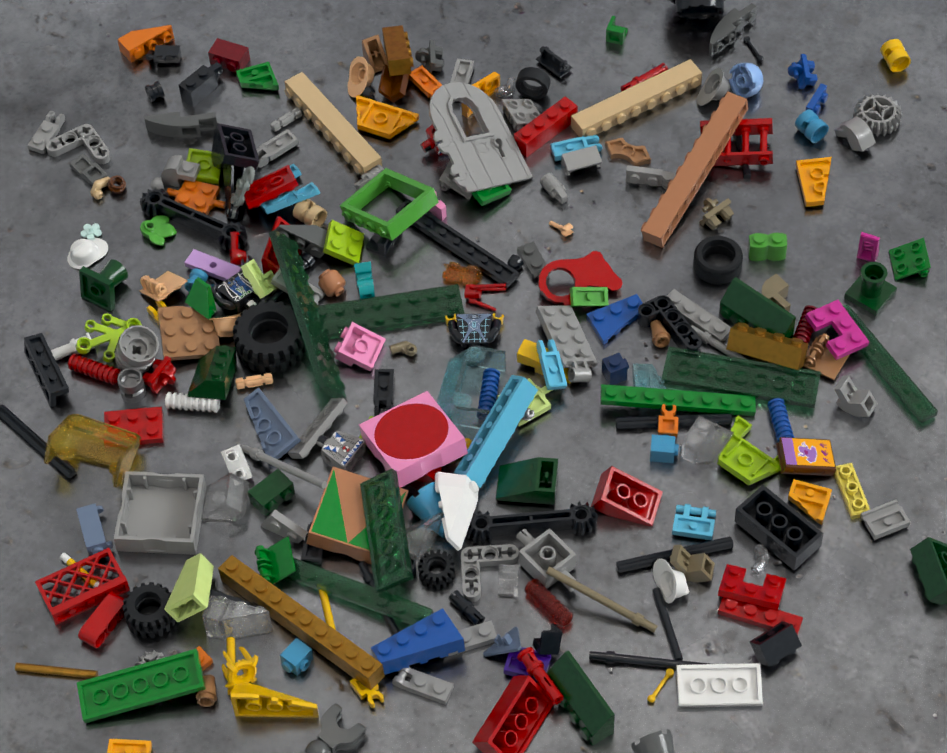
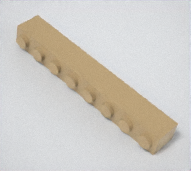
[571,59,702,137]
[284,72,382,175]

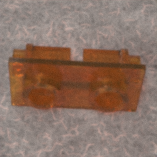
[442,262,482,285]

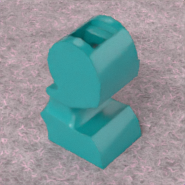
[354,261,375,299]

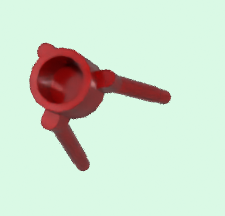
[464,284,506,311]

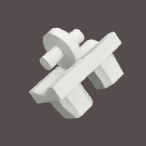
[221,444,253,484]

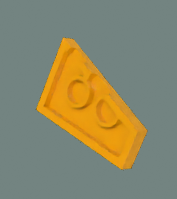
[461,72,500,118]
[796,157,832,207]

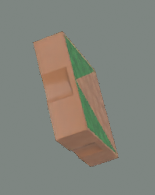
[306,466,408,568]

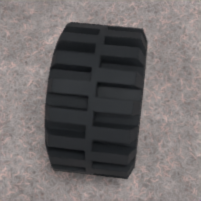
[123,582,175,639]

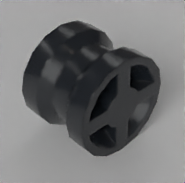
[145,81,165,102]

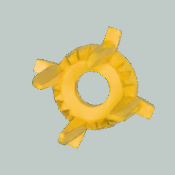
[222,646,258,689]

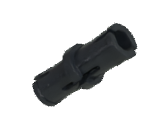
[448,590,485,625]

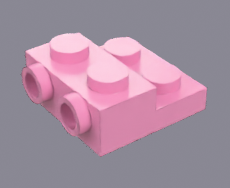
[334,322,386,372]

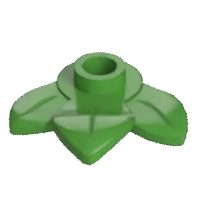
[140,215,177,246]

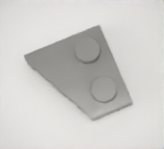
[261,509,308,543]

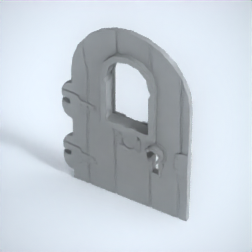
[429,82,533,193]

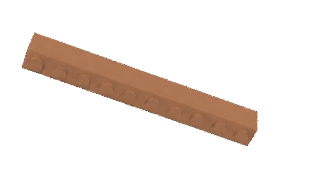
[641,92,748,248]

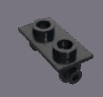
[536,46,573,78]

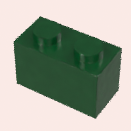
[248,469,295,516]

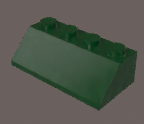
[719,277,796,339]
[547,650,615,746]

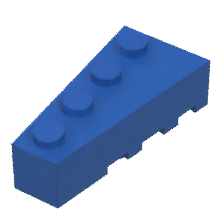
[371,608,465,675]

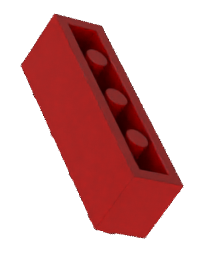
[514,96,578,158]

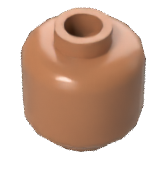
[318,269,346,297]

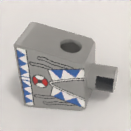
[317,431,366,472]

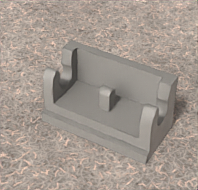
[561,145,602,176]

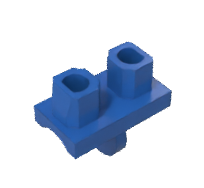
[788,54,818,90]

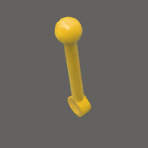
[647,668,674,703]

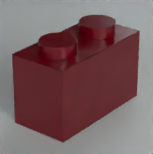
[208,38,250,72]

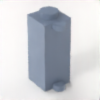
[76,503,113,556]

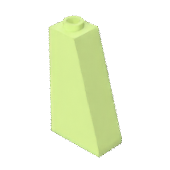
[164,553,214,622]

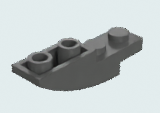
[709,3,757,56]
[144,112,217,138]

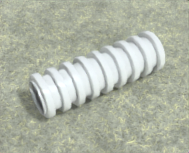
[165,392,220,413]

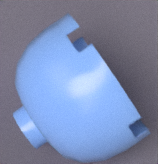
[729,62,763,98]

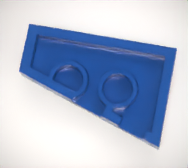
[587,294,643,345]

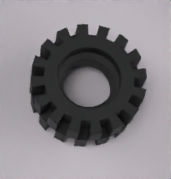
[418,549,455,589]

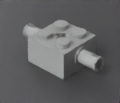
[516,528,579,592]

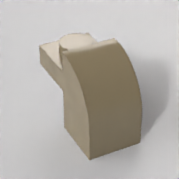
[761,274,791,312]
[670,544,715,583]

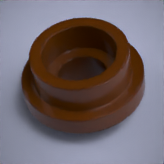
[108,175,126,193]

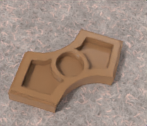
[605,138,651,166]

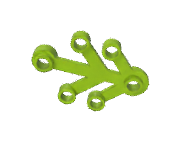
[76,313,142,363]

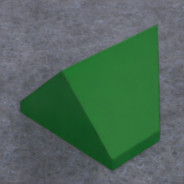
[185,277,217,320]

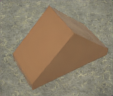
[362,34,388,73]

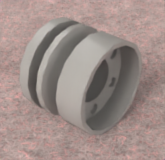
[115,325,159,374]

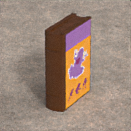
[776,437,836,476]

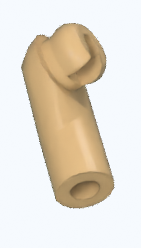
[90,176,110,200]

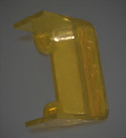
[44,414,141,487]

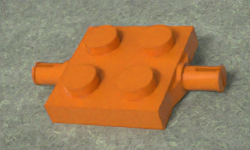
[167,180,226,215]

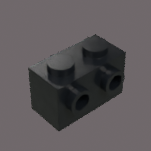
[750,621,802,667]

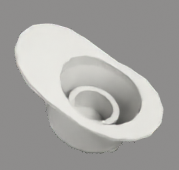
[67,238,108,269]
[653,558,689,604]

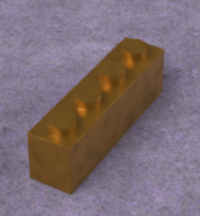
[382,25,414,76]
[726,323,808,370]

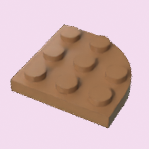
[157,306,220,361]

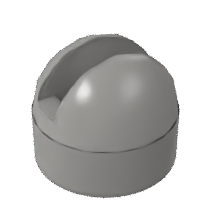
[151,177,165,190]

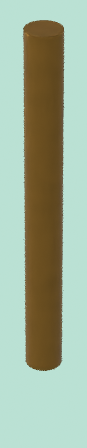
[15,663,98,678]

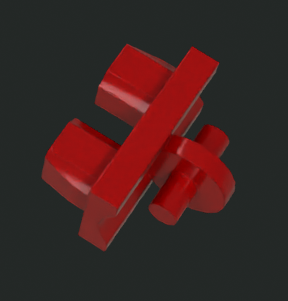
[143,356,176,394]

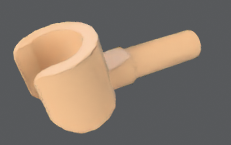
[549,221,574,237]

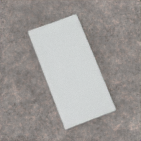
[676,663,763,708]

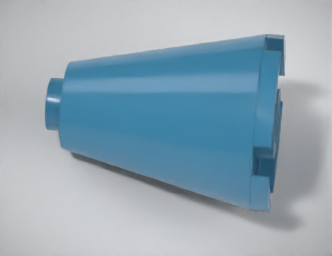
[407,482,445,538]

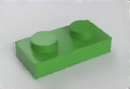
[570,287,609,307]

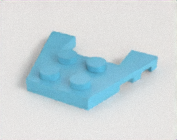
[260,164,320,214]

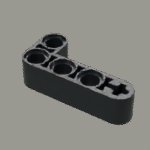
[638,295,702,360]

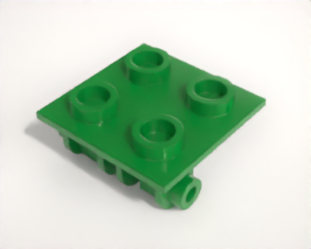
[889,238,931,280]
[254,536,296,584]

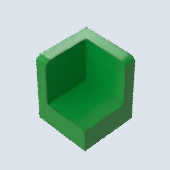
[606,16,628,45]

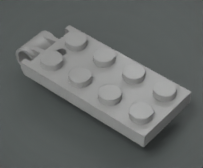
[535,305,598,383]

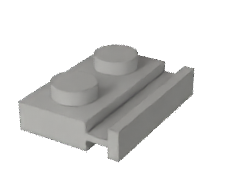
[860,499,911,540]

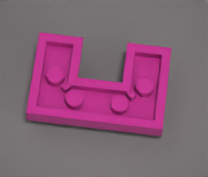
[805,300,869,360]

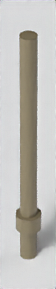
[546,566,658,633]

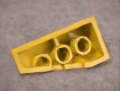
[231,683,319,718]

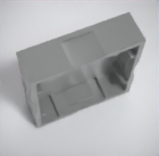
[114,471,207,555]

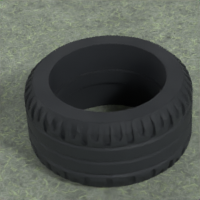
[693,236,743,285]

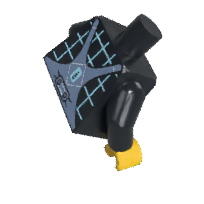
[445,313,504,358]

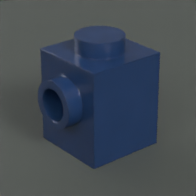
[602,353,629,385]

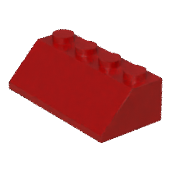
[472,675,553,753]

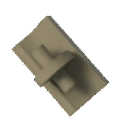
[699,198,734,230]

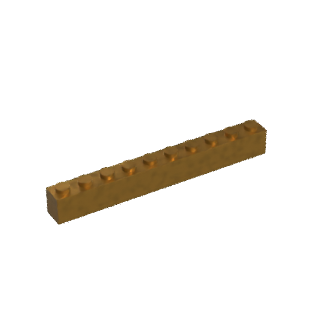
[218,555,385,690]

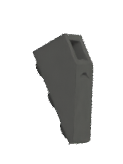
[271,225,327,259]

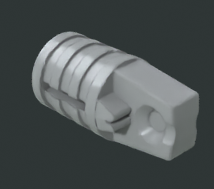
[354,164,384,191]
[540,173,568,204]

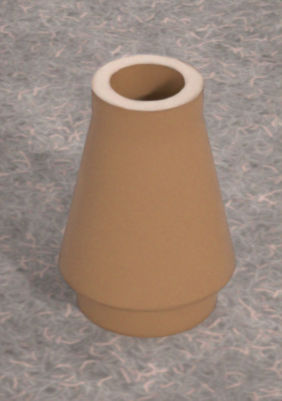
[650,320,671,348]
[196,675,217,707]

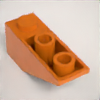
[117,25,174,63]

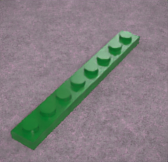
[600,384,756,416]

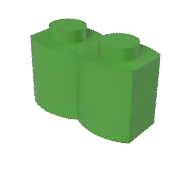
[748,233,787,261]

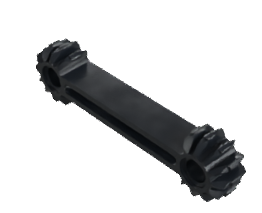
[140,187,248,251]
[467,501,598,545]

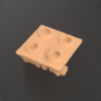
[139,271,187,302]

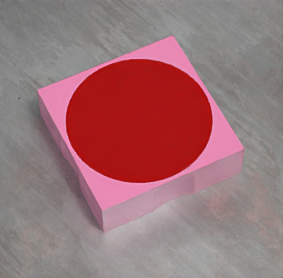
[359,391,468,488]

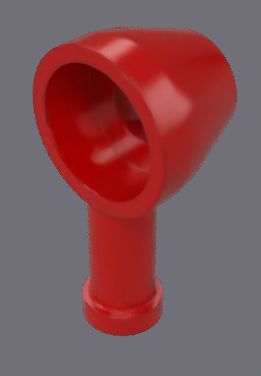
[230,232,247,266]

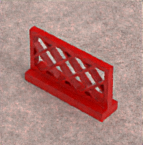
[35,548,130,625]

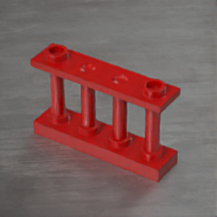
[700,118,773,166]

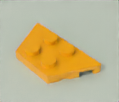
[356,95,419,139]

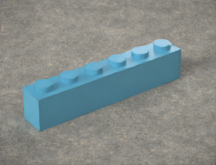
[454,375,538,488]

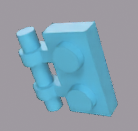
[672,504,717,540]

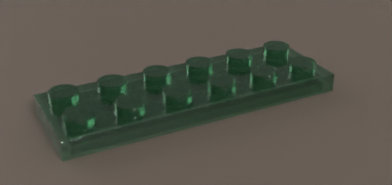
[360,469,413,593]

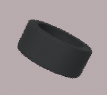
[516,67,551,100]

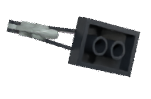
[211,123,259,219]

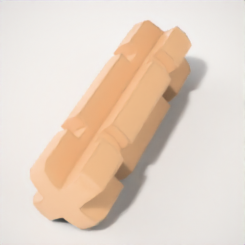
[235,373,273,389]

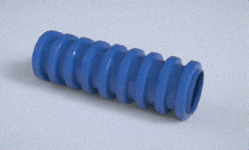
[477,368,500,419]
[767,398,794,443]

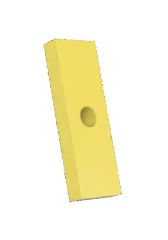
[834,463,870,519]

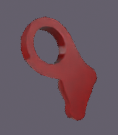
[538,251,622,306]

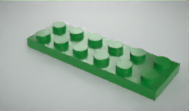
[77,649,206,723]

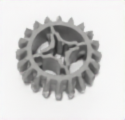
[853,93,902,137]

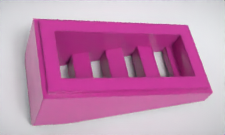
[857,232,880,262]

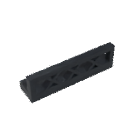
[24,333,69,408]

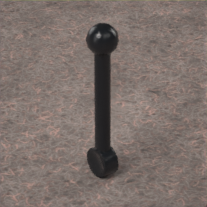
[743,36,764,62]

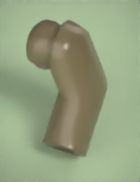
[389,341,417,356]

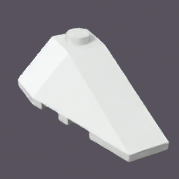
[435,472,479,551]

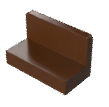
[378,65,409,103]

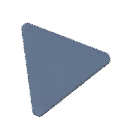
[483,627,522,657]

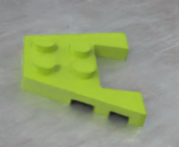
[717,415,781,485]

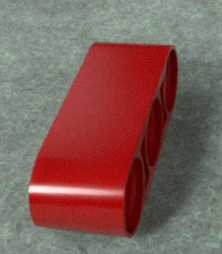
[78,592,124,648]

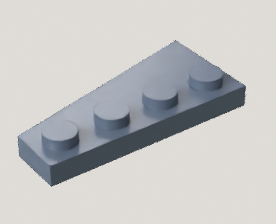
[244,387,301,459]

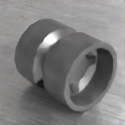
[117,368,146,403]

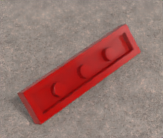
[718,597,803,635]

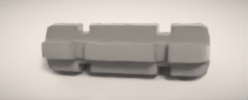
[270,107,302,132]

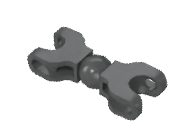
[300,703,367,753]

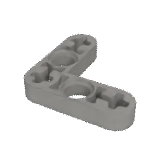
[46,124,111,164]
[461,544,519,603]

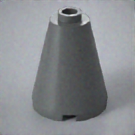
[631,729,675,753]

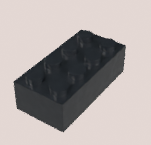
[734,485,824,570]

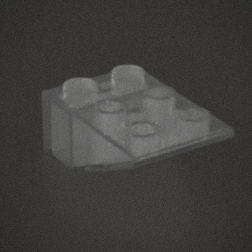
[202,595,273,641]

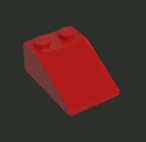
[591,466,663,526]

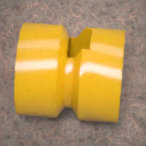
[880,39,911,72]

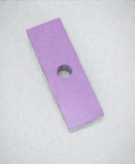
[184,249,242,281]

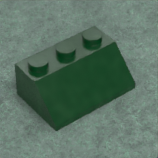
[188,345,237,400]
[910,537,947,605]

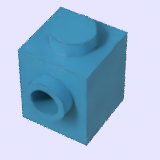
[650,434,679,463]
[280,638,314,676]

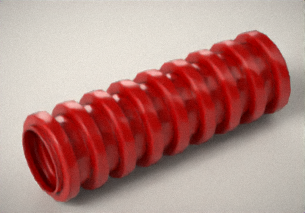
[68,353,120,385]

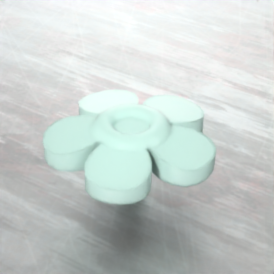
[81,223,102,240]

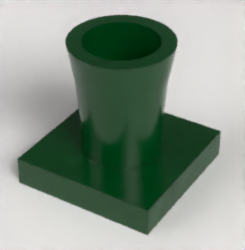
[79,259,128,312]
[844,262,897,316]

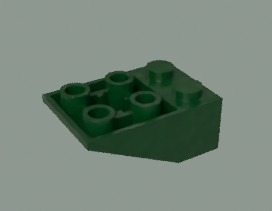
[496,457,558,505]

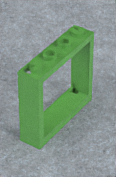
[340,168,439,241]

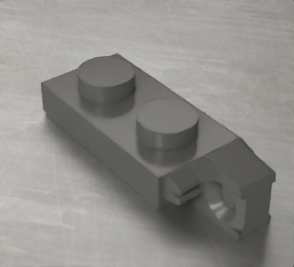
[517,242,549,285]

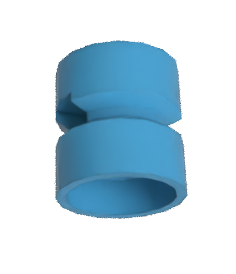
[795,109,829,143]

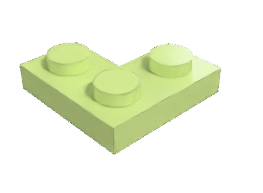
[241,259,278,299]

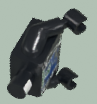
[208,255,259,313]

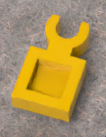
[350,678,384,708]

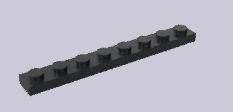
[396,199,519,288]

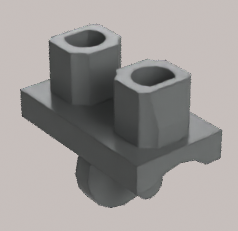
[415,40,444,73]

